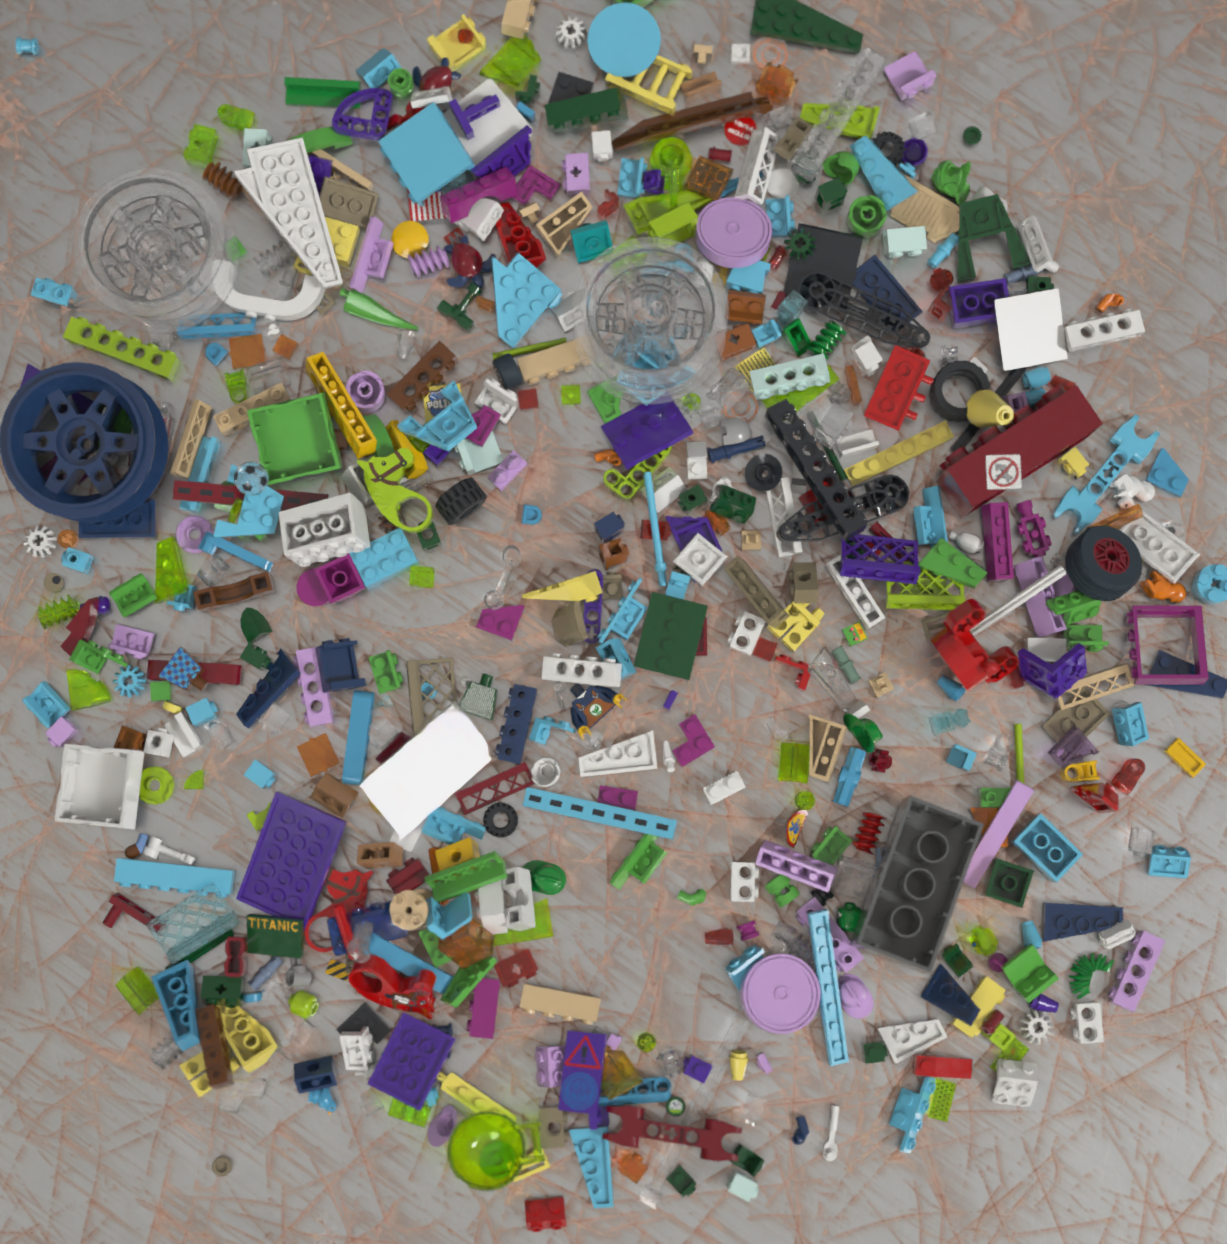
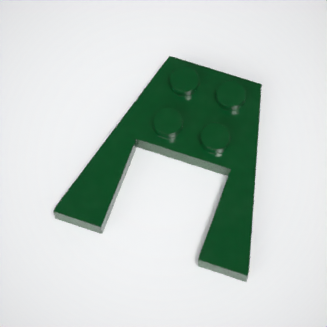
[957,194,1032,282]

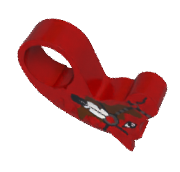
[348,954,436,1020]

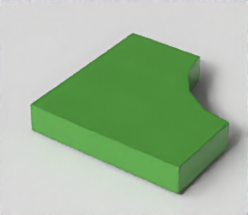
[587,373,627,424]

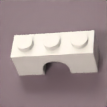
[502,867,536,931]

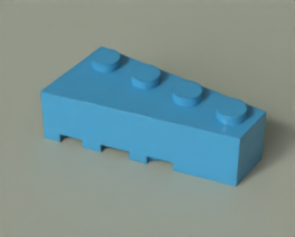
[152,960,201,1051]

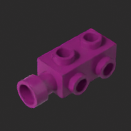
[1016,500,1052,558]

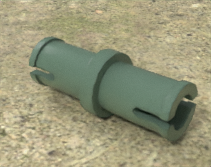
[831,645,861,684]

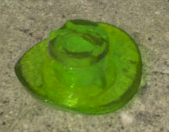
[650,137,693,178]

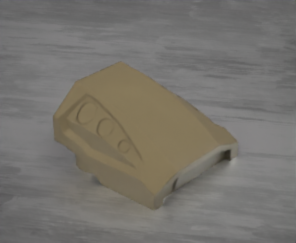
[551,601,588,647]

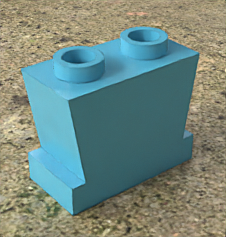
[726,260,771,294]

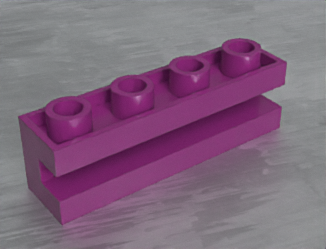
[981,502,1014,582]

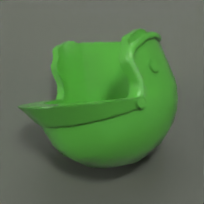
[823,151,859,185]

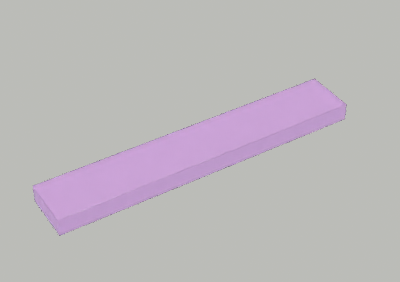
[963,780,1034,889]

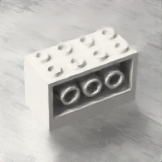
[279,493,370,567]

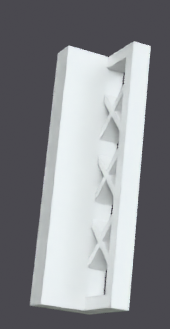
[734,127,781,205]
[766,477,803,558]

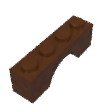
[193,571,276,613]

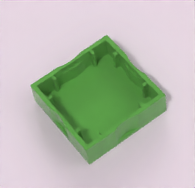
[247,392,343,485]

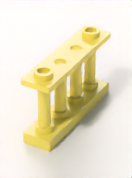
[605,55,692,116]

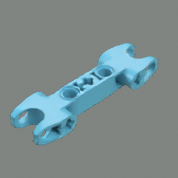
[1052,414,1160,536]

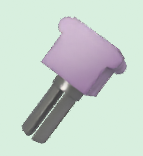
[593,1026,622,1050]

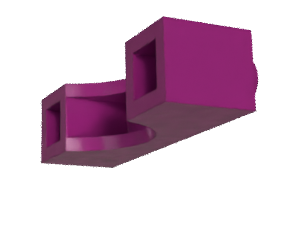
[440,167,517,224]

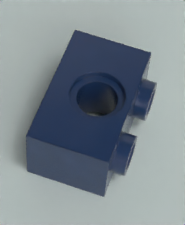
[594,511,625,544]
[294,1055,337,1094]

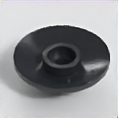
[745,454,783,492]

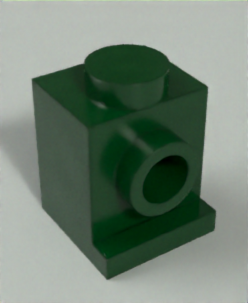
[239,641,272,671]

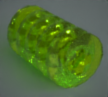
[38,594,80,630]

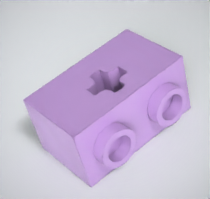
[562,153,590,196]

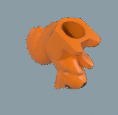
[1140,571,1186,603]

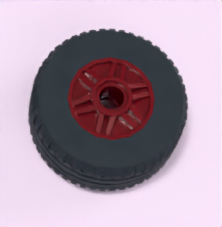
[1065,525,1142,601]

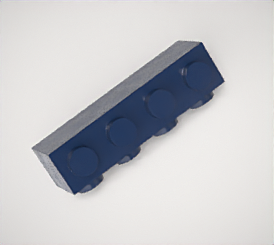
[495,684,538,765]

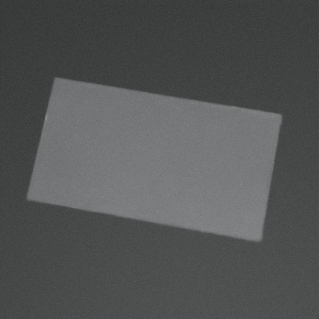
[359,701,496,838]

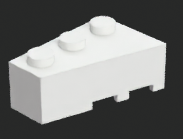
[475,880,508,935]

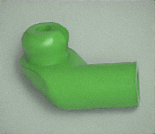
[677,889,706,906]

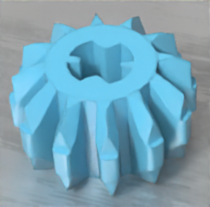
[113,665,146,698]

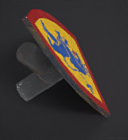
[775,809,808,848]

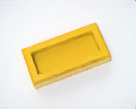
[1164,737,1206,778]

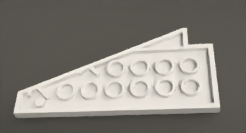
[234,138,343,289]

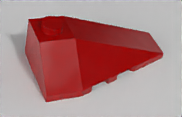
[1070,782,1119,813]

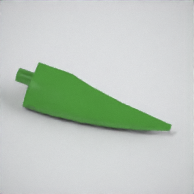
[339,288,418,330]

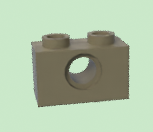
[789,562,818,603]
[539,1106,568,1149]

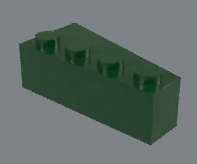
[544,87,629,132]

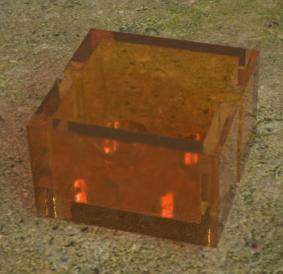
[437,918,495,969]

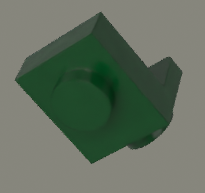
[515,74,541,104]
[942,943,974,978]
[730,1143,765,1177]

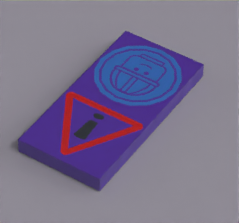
[558,1030,607,1115]

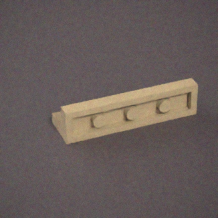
[307,149,374,191]
[170,399,212,479]
[1057,664,1135,710]

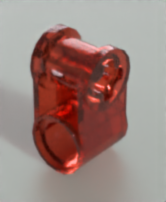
[1111,758,1145,795]

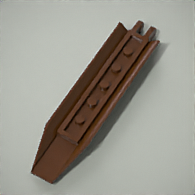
[611,92,773,151]

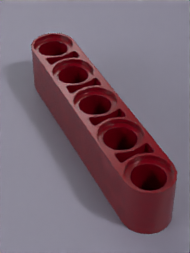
[147,660,242,685]

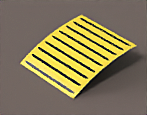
[735,348,776,393]

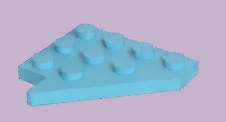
[491,252,561,348]

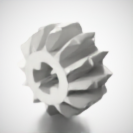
[555,16,587,50]
[23,525,57,558]
[1019,1010,1054,1044]

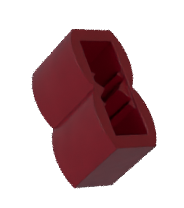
[224,936,247,977]

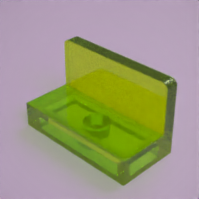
[778,742,810,783]
[115,966,159,1015]

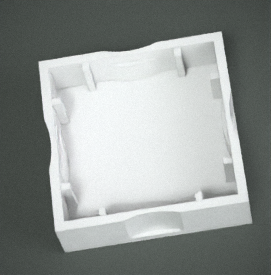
[55,744,144,829]

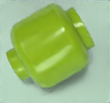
[288,990,319,1019]

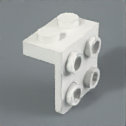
[474,378,519,425]
[992,1059,1038,1107]

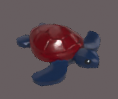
[412,57,461,112]
[445,235,497,288]

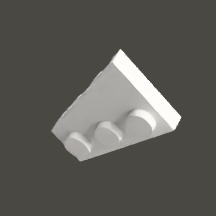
[877,1019,947,1064]

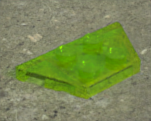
[479,33,541,87]

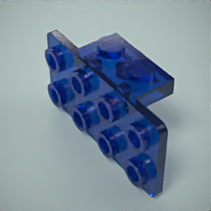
[327,900,408,956]

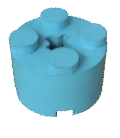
[1191,564,1227,605]

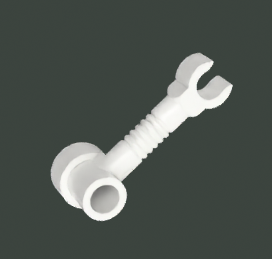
[142,837,196,866]

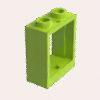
[647,202,698,255]

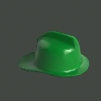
[843,713,883,753]
[522,860,566,895]

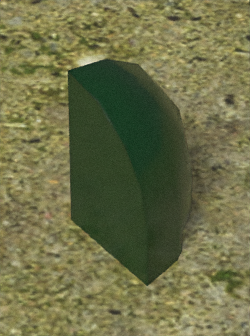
[240,607,273,643]

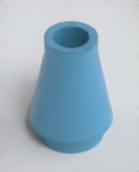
[937,674,966,702]

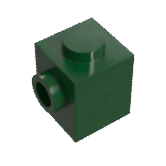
[1025,276,1054,294]
[677,484,708,514]
[861,1040,888,1064]

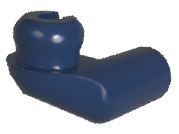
[792,1115,810,1145]

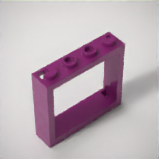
[1126,605,1208,685]

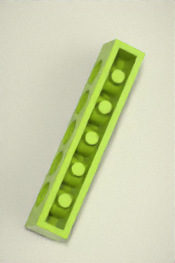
[63,316,180,382]

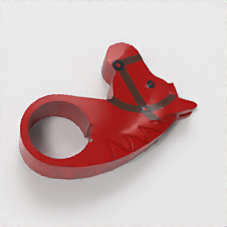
[304,867,374,952]

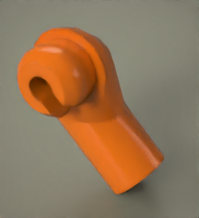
[1095,294,1124,313]
[594,449,621,466]

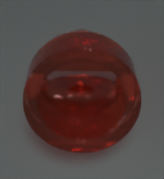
[458,29,474,44]

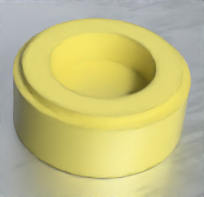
[162,700,183,714]

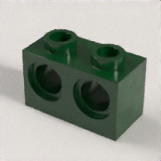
[815,177,847,214]

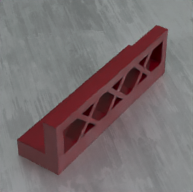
[454,762,535,815]

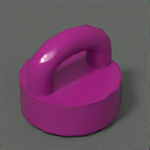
[988,952,1008,972]

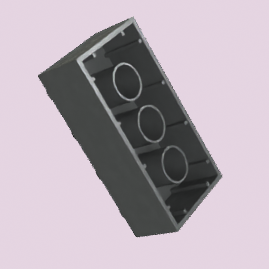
[850,795,984,974]

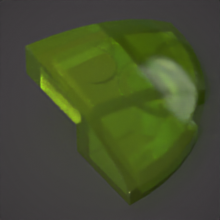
[66,669,111,711]

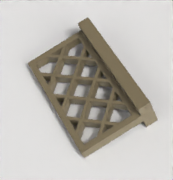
[406,657,460,739]

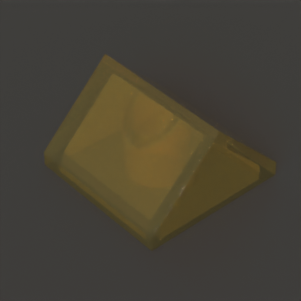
[601,1050,643,1101]

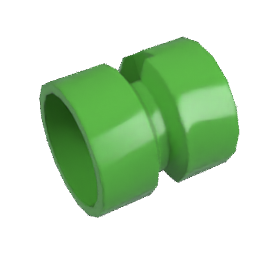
[388,68,414,100]
[764,874,800,908]

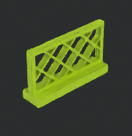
[886,561,966,610]

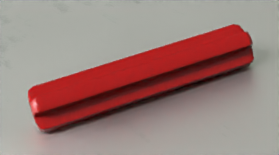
[333,904,360,960]

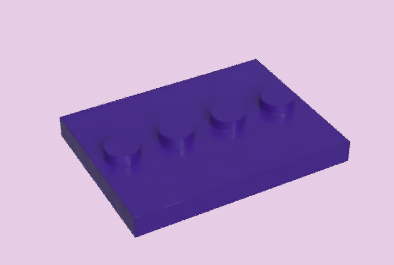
[600,392,694,470]
[367,1012,456,1111]

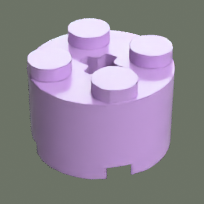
[346,371,386,413]

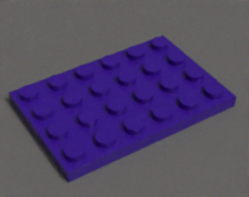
[236,791,347,930]

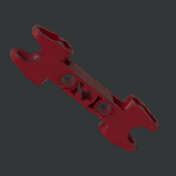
[602,1105,742,1162]

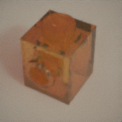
[617,1151,648,1184]

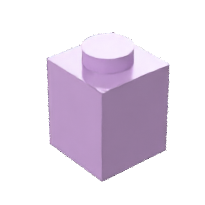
[45,716,79,748]

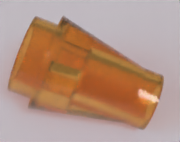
[705,509,731,536]

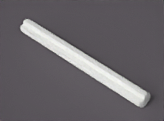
[970,566,1066,636]

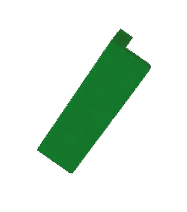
[284,77,361,109]

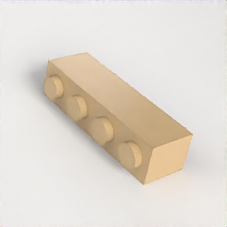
[517,335,596,385]
[520,983,601,1025]

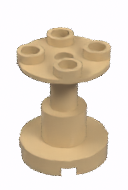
[390,889,441,930]

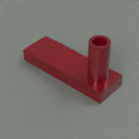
[102,892,167,933]

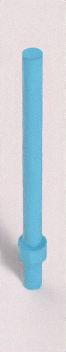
[643,472,667,586]

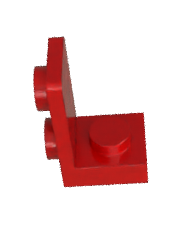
[774,654,812,692]

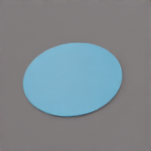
[588,3,661,77]

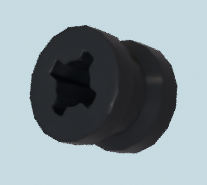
[810,888,834,907]

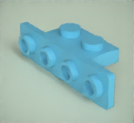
[913,486,948,549]
[597,578,647,645]
[411,798,486,845]
[889,1076,936,1153]

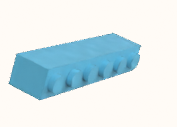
[114,858,236,897]

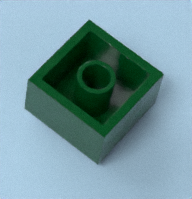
[982,858,1034,908]

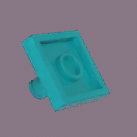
[570,220,614,263]

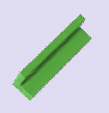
[425,851,508,903]

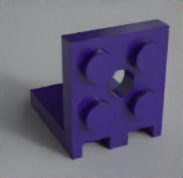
[1018,643,1087,700]

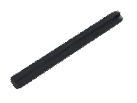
[951,367,1026,452]

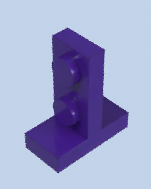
[449,94,501,140]

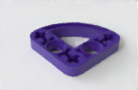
[332,88,392,141]

